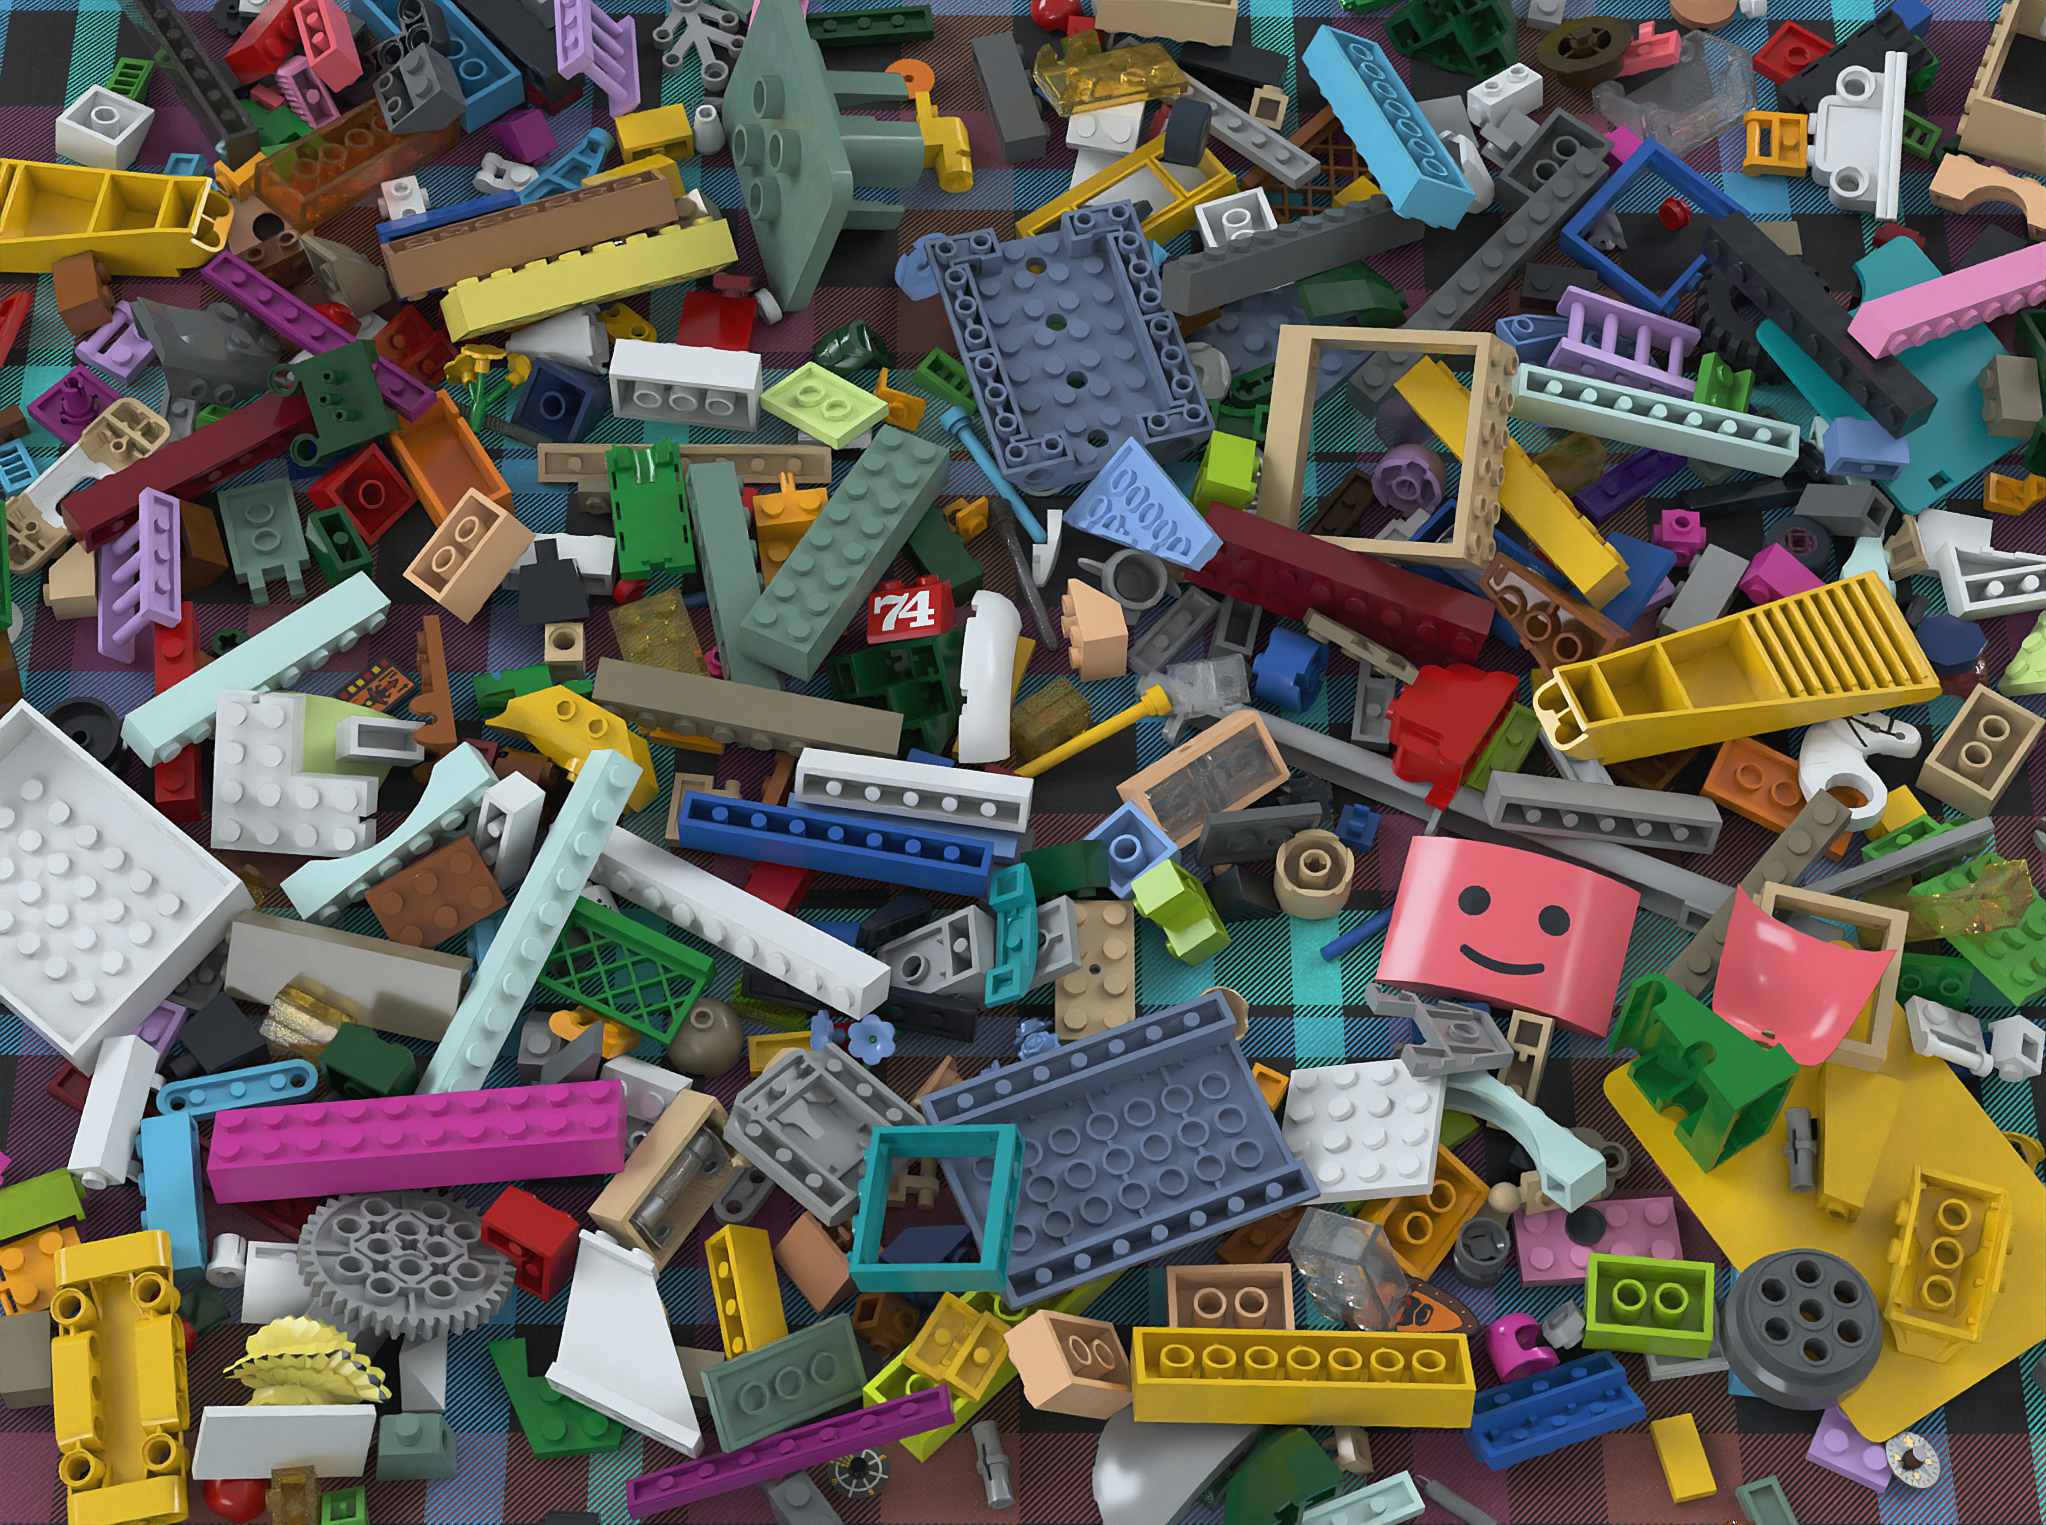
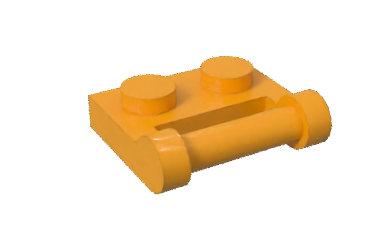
[1742,110,1807,177]
[549,1005,643,1059]

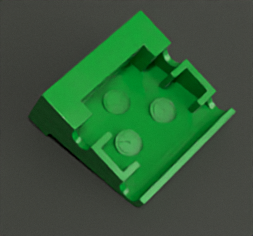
[1607,973,1801,1174]

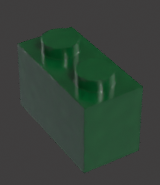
[305,504,374,589]
[1020,840,1111,905]

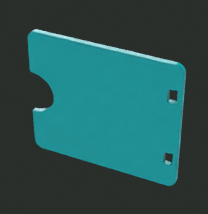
[1756,236,2046,515]

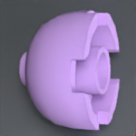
[1371,443,1448,518]

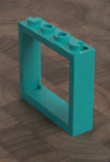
[847,1124,1026,1292]

